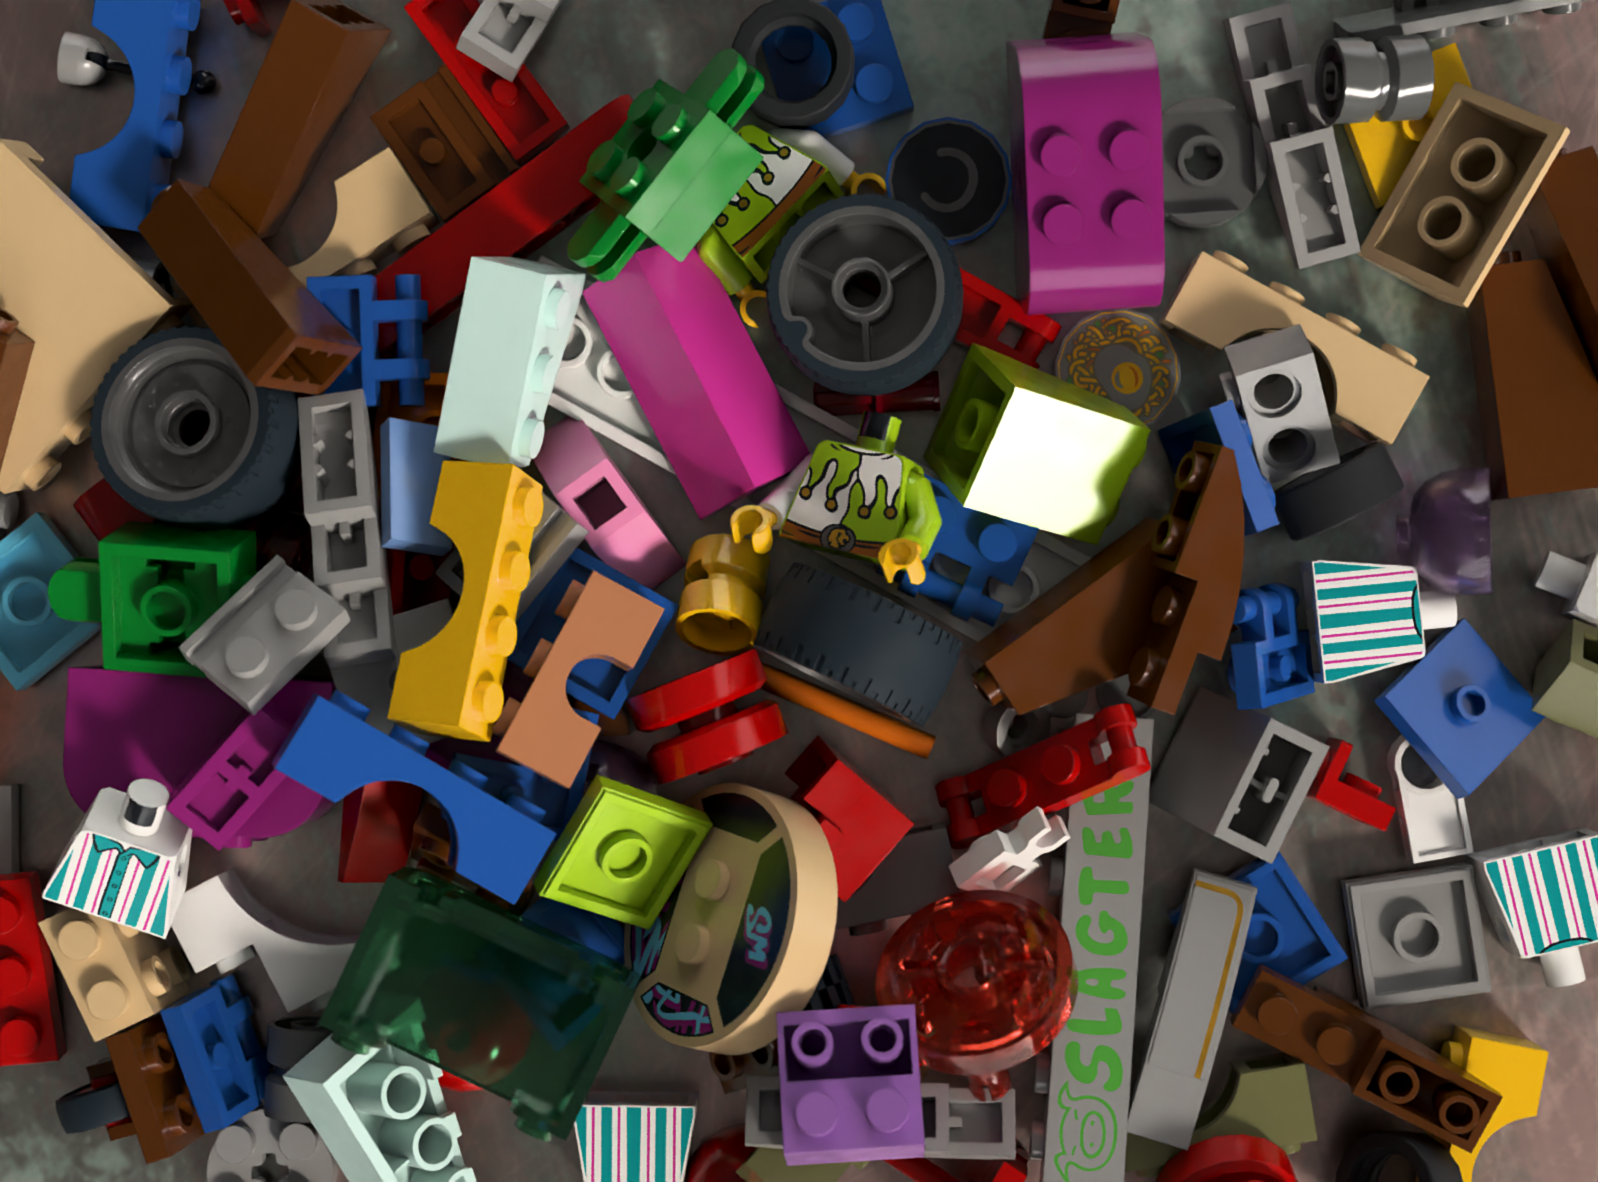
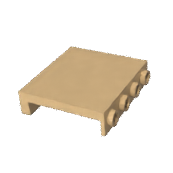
[0,139,193,494]

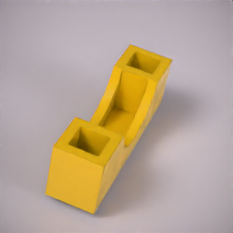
[387,460,543,742]
[1415,1025,1549,1182]

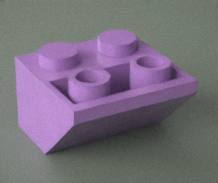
[776,1004,925,1166]

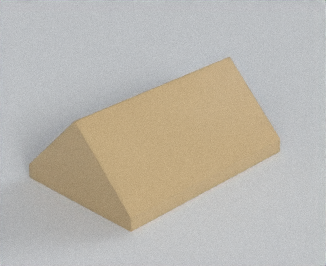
[1357,82,1571,308]

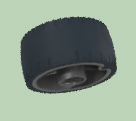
[766,194,963,396]
[90,326,301,530]
[754,562,963,727]

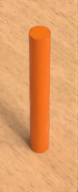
[760,662,936,759]

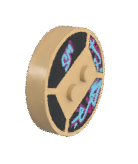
[624,783,838,1055]

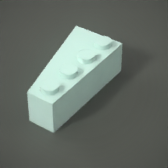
[283,993,477,1182]

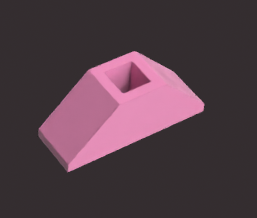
[532,416,687,590]

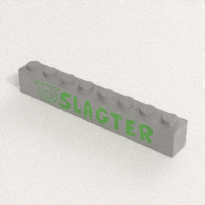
[1029,713,1154,1182]

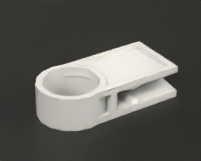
[1387,735,1474,863]

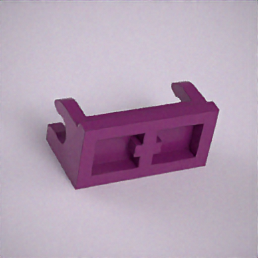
[166,699,296,851]

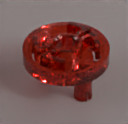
[875,890,1078,1102]

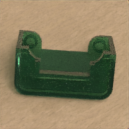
[318,866,642,1142]

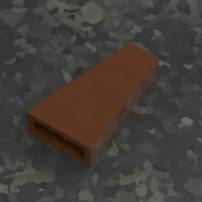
[208,0,391,239]
[1524,145,1598,380]
[137,179,363,395]
[1466,251,1598,501]
[964,517,1238,715]

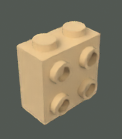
[38,907,191,1042]

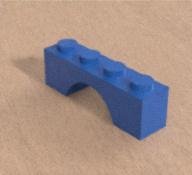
[69,0,201,232]
[271,689,557,905]

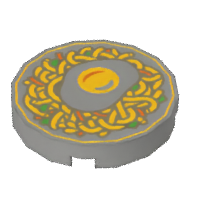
[1053,308,1181,426]

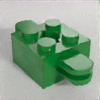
[567,48,765,282]
[47,521,259,678]

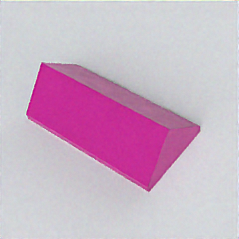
[582,245,810,520]

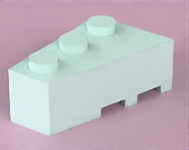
[433,256,588,468]

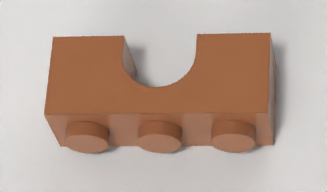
[492,571,665,789]

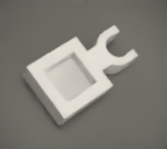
[949,806,1071,902]

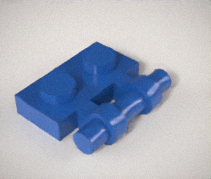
[306,274,431,408]
[876,474,1039,627]
[1228,582,1315,710]
[160,973,274,1133]

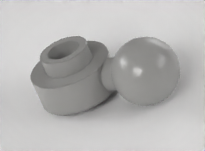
[983,689,1088,757]

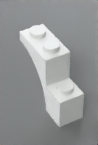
[171,868,414,1013]

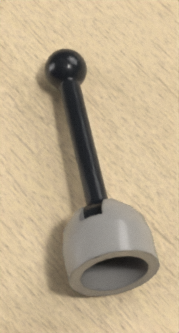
[57,32,217,95]

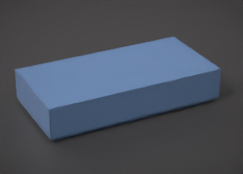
[380,417,452,556]

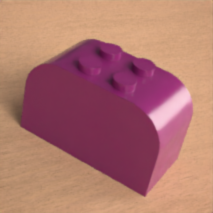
[1006,32,1165,315]
[63,664,343,848]

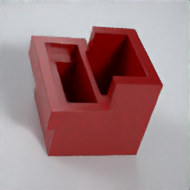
[785,735,914,903]

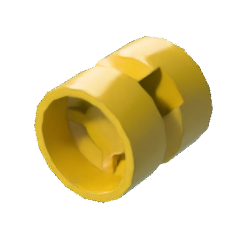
[676,533,770,655]

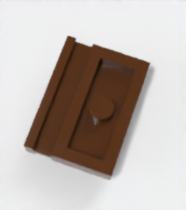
[370,64,519,224]

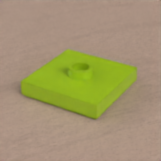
[533,775,713,930]

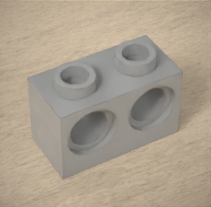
[1219,324,1341,484]

